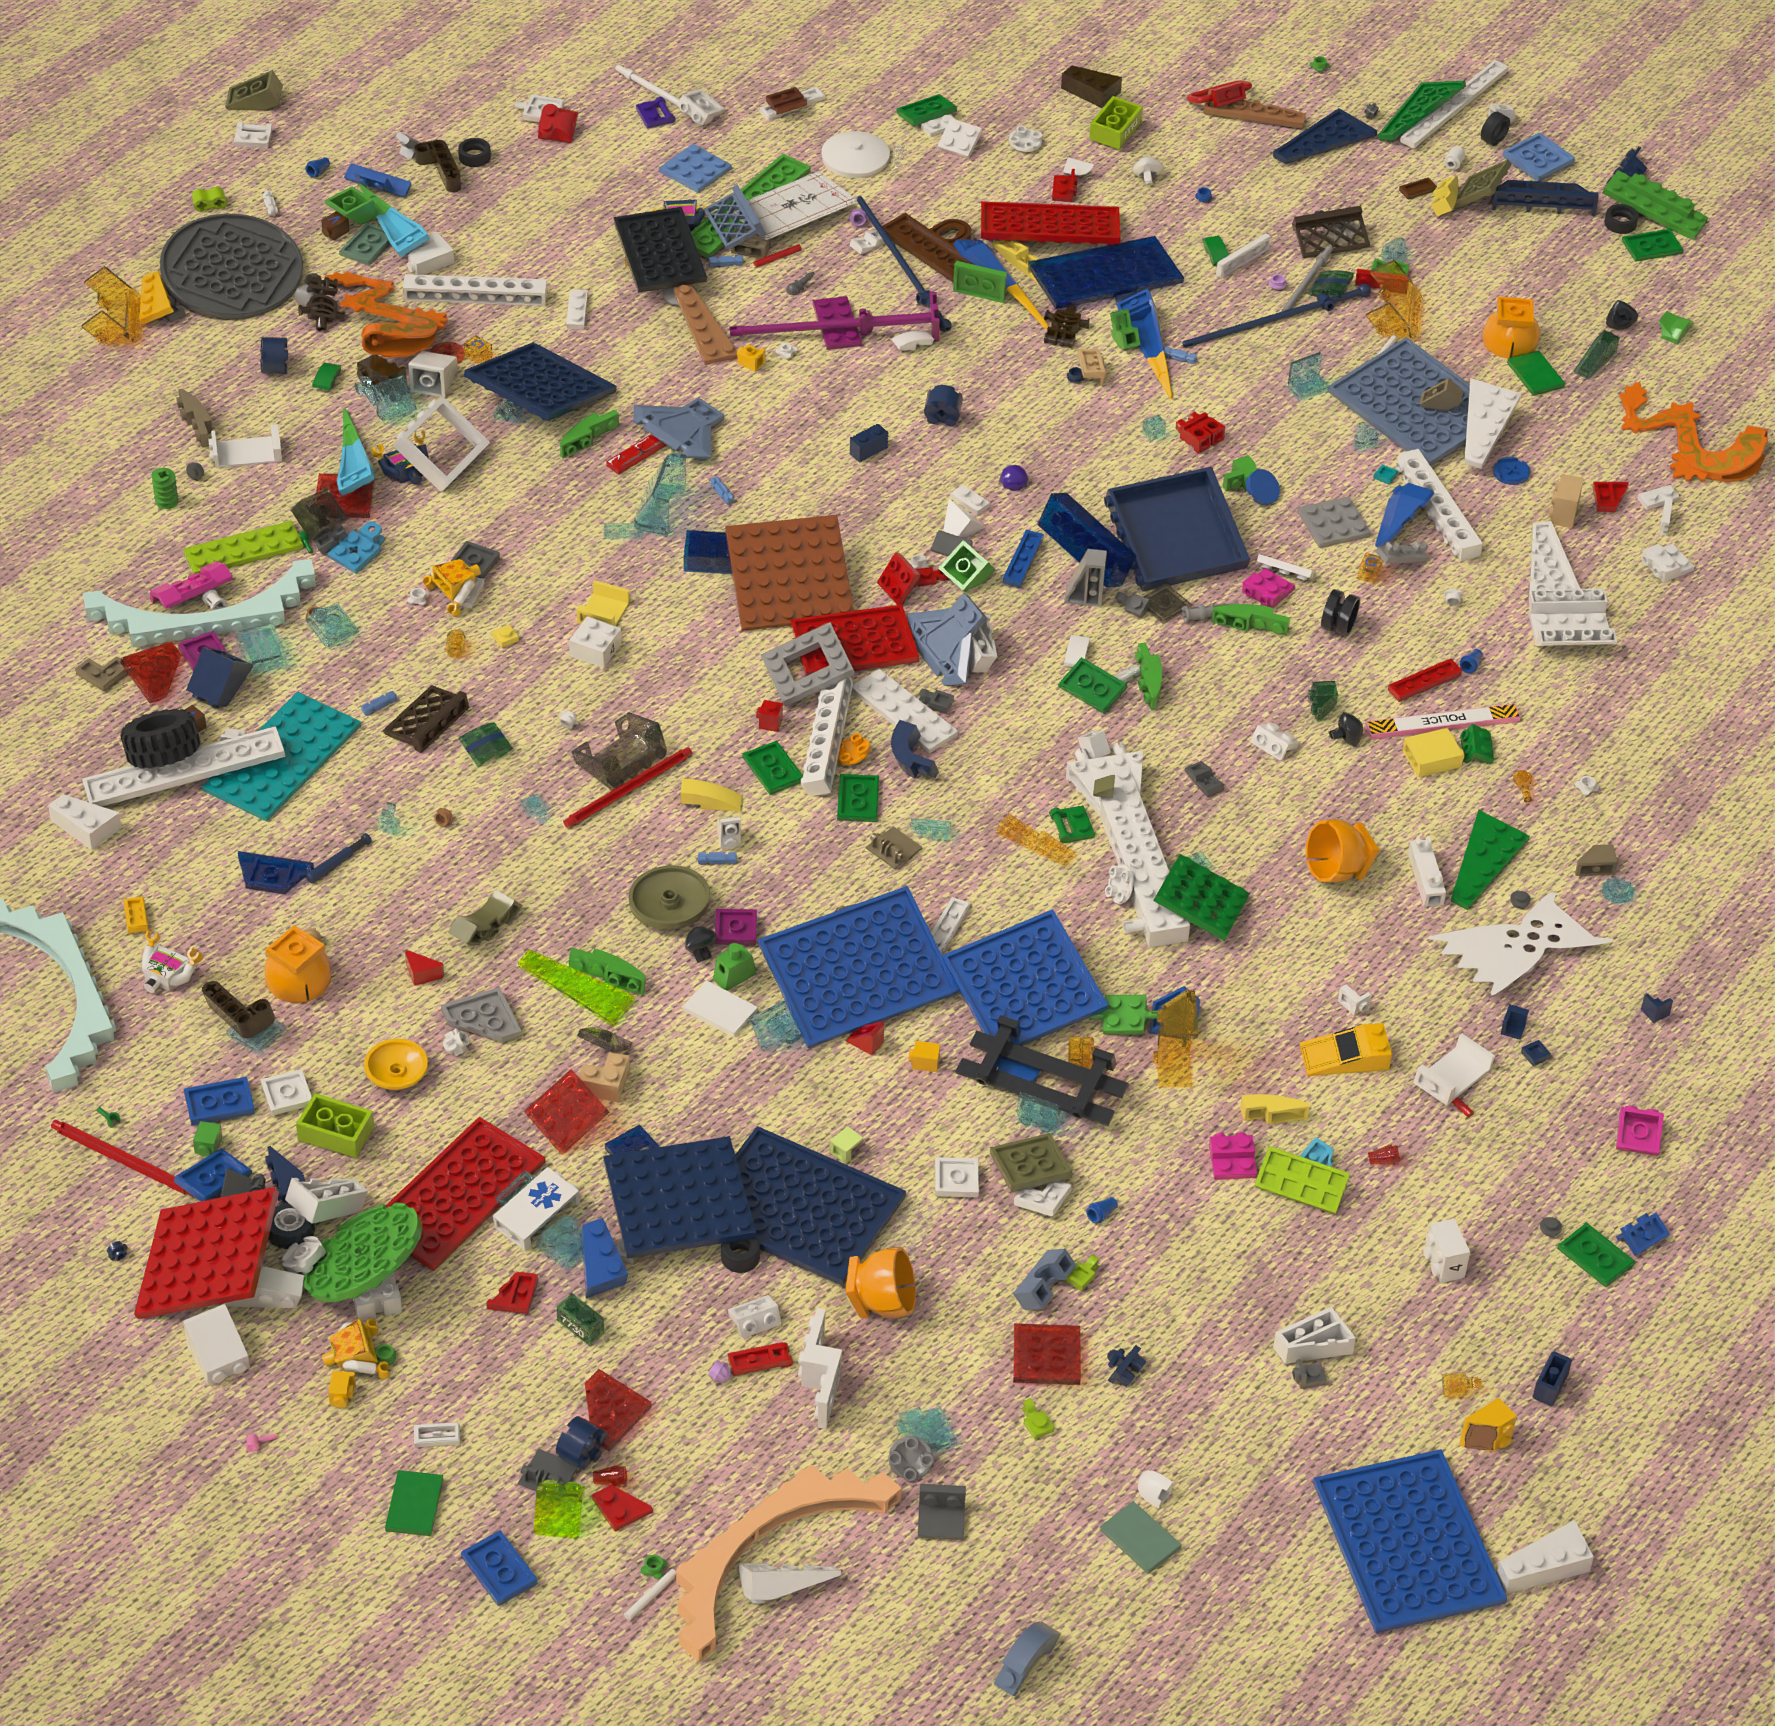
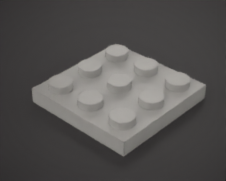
[1297,496,1371,548]

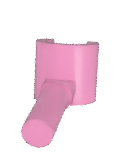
[246,1433,277,1452]

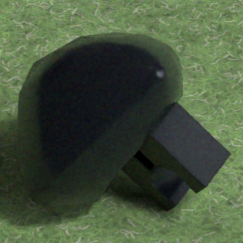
[1606,300,1639,329]
[1328,712,1363,747]
[685,926,717,963]

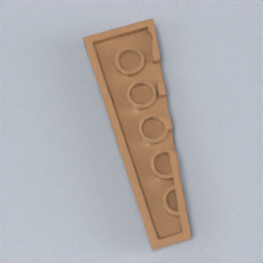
[1203,89,1306,129]
[673,284,737,365]

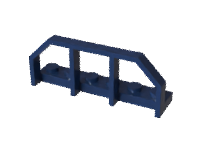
[1491,180,1599,216]

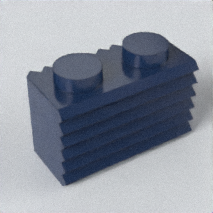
[849,424,889,463]
[1532,1351,1572,1406]

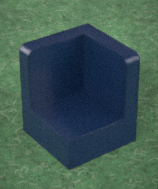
[1641,994,1673,1023]
[1501,1004,1529,1040]

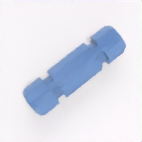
[709,255,743,267]
[1164,346,1197,364]
[710,476,734,505]
[361,691,397,716]
[698,852,737,864]

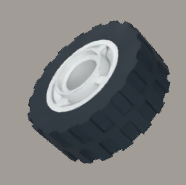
[268,1203,315,1249]

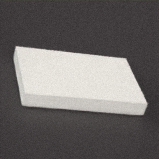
[683,980,758,1037]

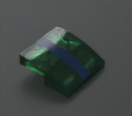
[1308,270,1354,298]
[458,722,513,767]

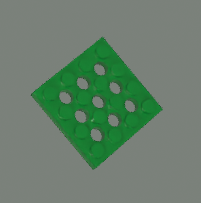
[1153,854,1250,941]

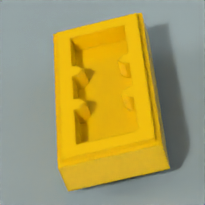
[123,896,149,934]

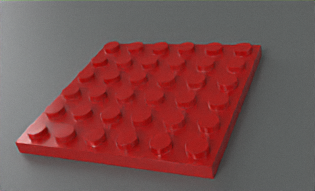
[134,1187,279,1319]

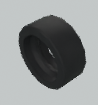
[1480,111,1510,146]
[458,138,491,167]
[1604,204,1639,234]

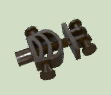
[298,275,345,331]
[1044,305,1090,348]

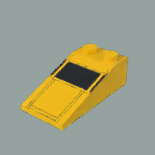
[1299,1023,1392,1076]

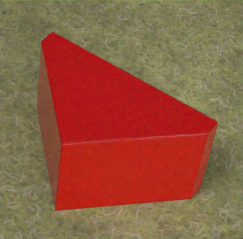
[405,950,444,986]
[845,1021,885,1055]

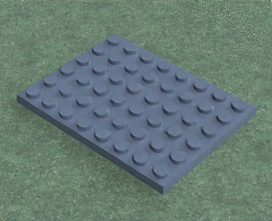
[1328,337,1470,466]

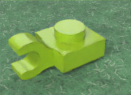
[1065,1254,1100,1291]
[1021,1398,1055,1440]

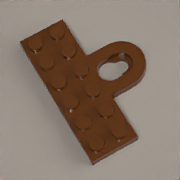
[882,213,975,282]

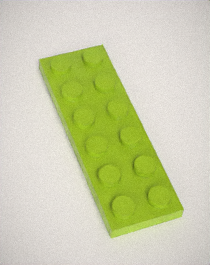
[183,520,303,574]

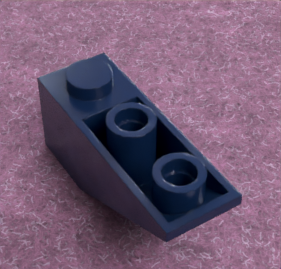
[265,1146,306,1203]

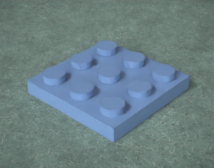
[1502,132,1575,181]
[659,144,732,193]

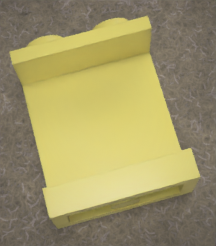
[577,580,630,626]

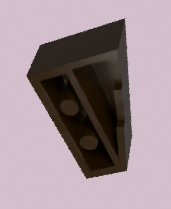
[1061,65,1122,108]
[357,355,408,403]

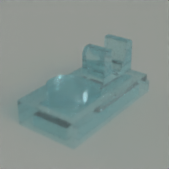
[911,818,951,841]

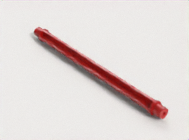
[563,747,692,828]
[51,1119,193,1197]

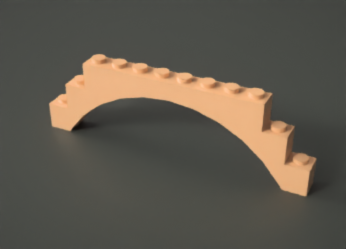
[676,1464,902,1662]

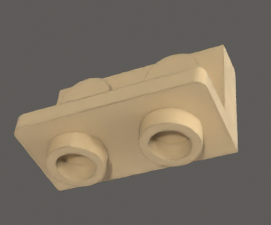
[1077,349,1107,385]

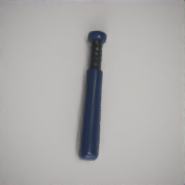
[306,833,372,884]

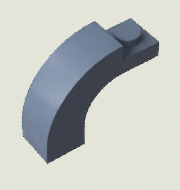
[994,1621,1061,1696]

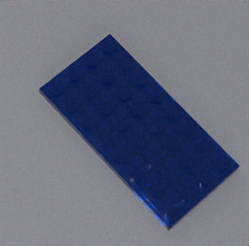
[1028,236,1184,309]

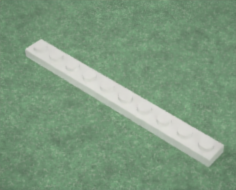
[1400,60,1509,149]

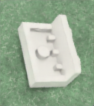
[1251,722,1300,760]

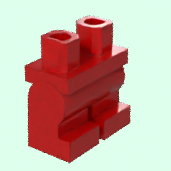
[1176,411,1225,454]

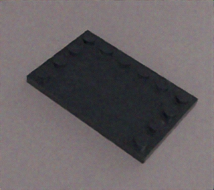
[614,206,707,293]

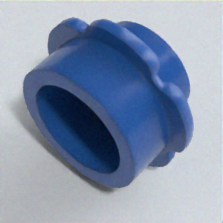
[1195,187,1212,202]

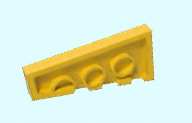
[139,271,174,325]

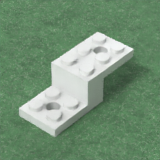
[798,1308,842,1429]

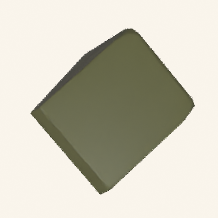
[1093,775,1115,798]

